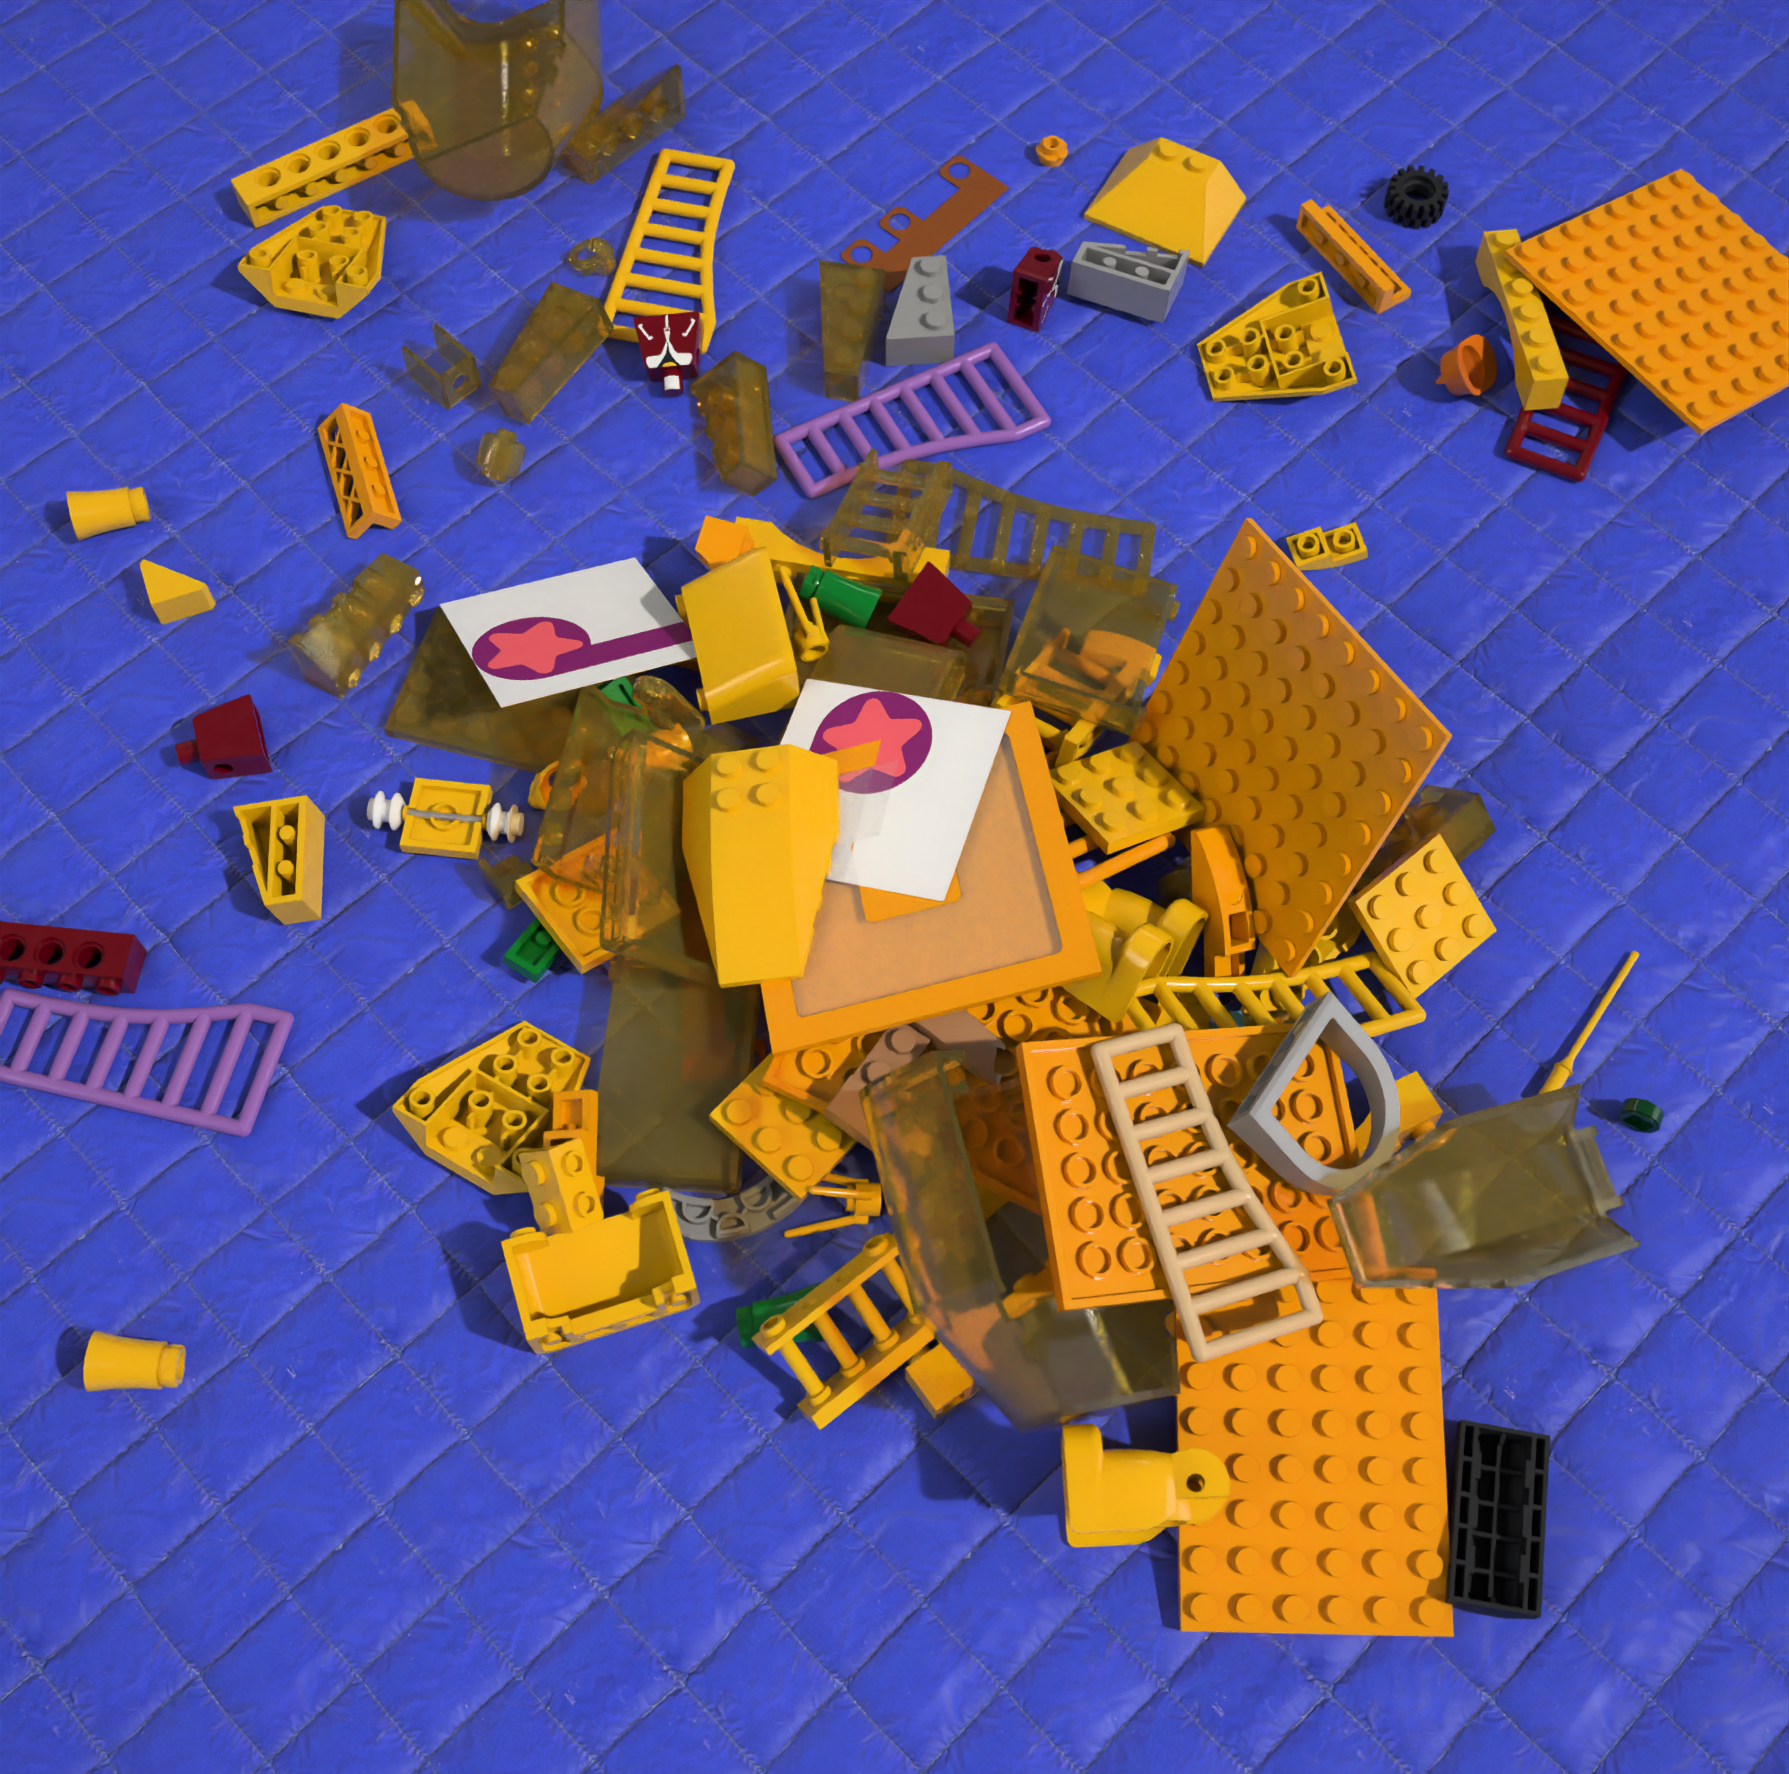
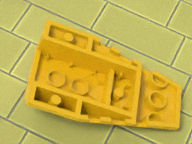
[682,744,840,988]

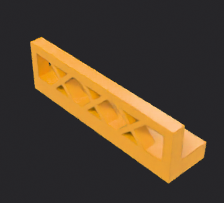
[1296,199,1412,315]
[317,403,402,540]

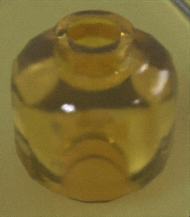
[475,427,526,483]

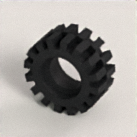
[1384,165,1449,229]

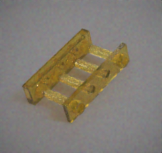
[819,449,953,582]

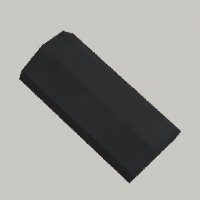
[1445,1420,1550,1619]

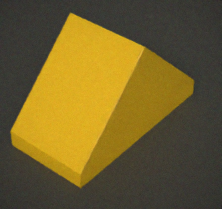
[139,559,216,625]

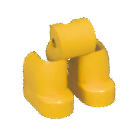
[1062,872,1209,1022]
[1061,1423,1230,1548]

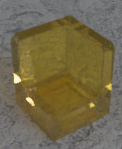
[477,855,534,911]

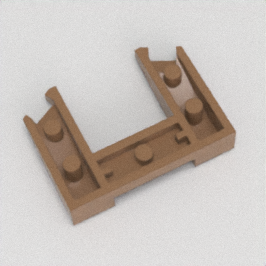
[824,1010,1005,1178]

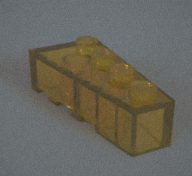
[819,260,886,402]
[488,281,615,424]

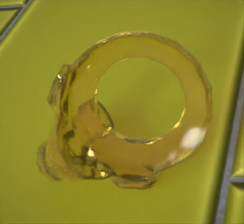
[569,237,616,276]

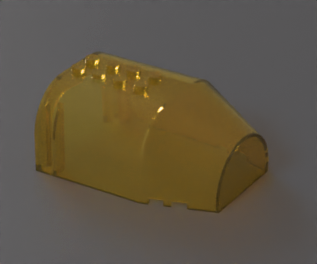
[392,0,604,201]
[858,1050,1181,1434]

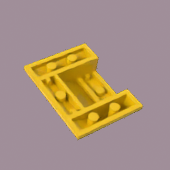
[1084,137,1246,268]

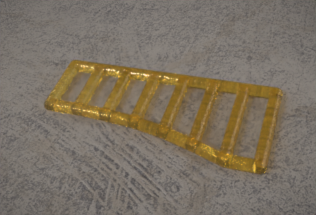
[884,459,1157,596]

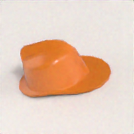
[1435,334,1497,396]

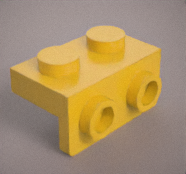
[518,1138,604,1235]

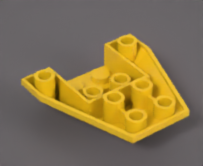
[237,205,387,319]
[1197,272,1358,402]
[392,1021,591,1195]

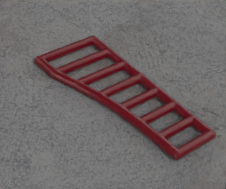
[1504,287,1628,482]

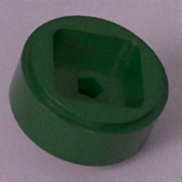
[1618,1098,1664,1133]

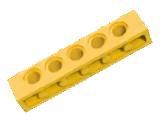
[230,101,432,229]

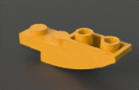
[1191,824,1256,977]
[543,1089,605,1235]

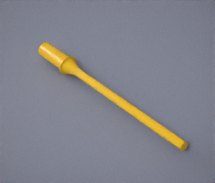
[1536,951,1640,1106]

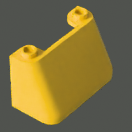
[675,546,800,725]
[501,1189,701,1354]

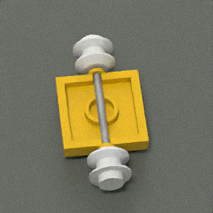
[367,778,524,860]

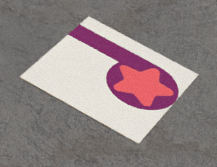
[439,557,697,708]
[780,678,1011,902]

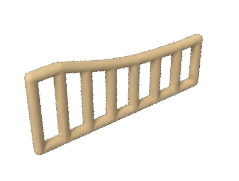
[1090,1023,1323,1362]

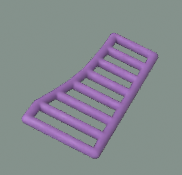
[773,342,1051,499]
[0,988,294,1137]

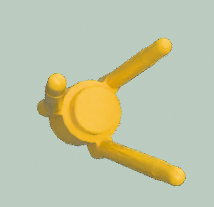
[778,565,830,662]
[784,1173,881,1238]

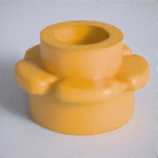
[1036,136,1068,167]

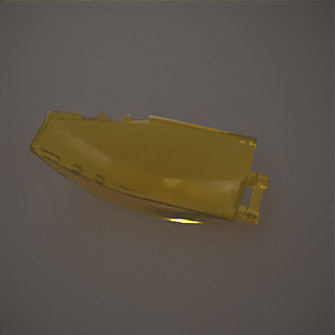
[1327,1083,1641,1289]

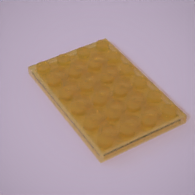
[384,607,644,788]

